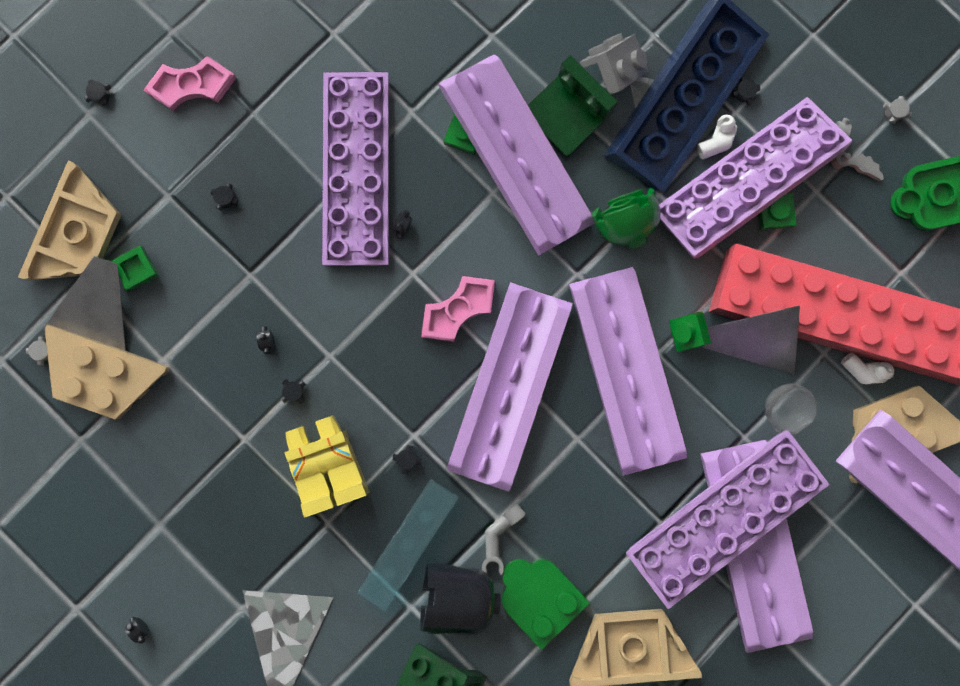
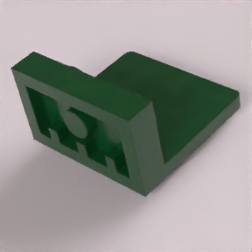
[528,55,618,157]
[396,644,487,686]

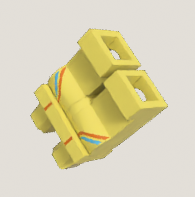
[284,415,370,518]

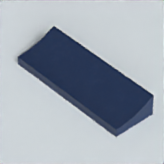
[603,0,770,193]

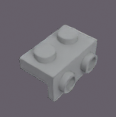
[580,33,649,94]

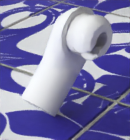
[697,115,737,159]
[841,352,894,385]

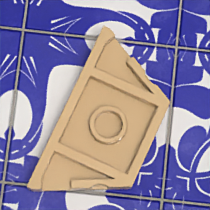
[18,160,121,281]
[45,325,170,419]
[849,386,960,483]
[569,609,702,686]

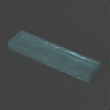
[357,479,459,611]

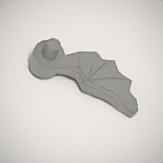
[831,152,884,182]

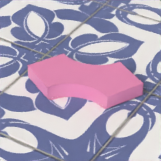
[144,56,237,111]
[421,276,495,342]

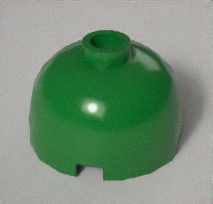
[591,188,661,249]

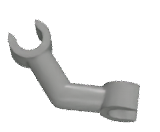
[482,503,525,575]

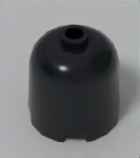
[420,563,501,635]

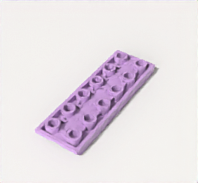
[438,55,594,256]
[322,72,389,266]
[659,97,852,258]
[569,267,687,476]
[446,282,573,492]
[836,410,960,571]
[626,430,830,609]
[700,440,813,653]

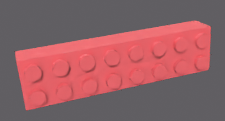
[709,244,960,386]

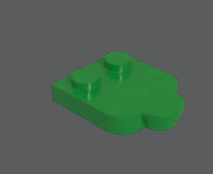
[890,156,960,231]
[502,559,590,650]

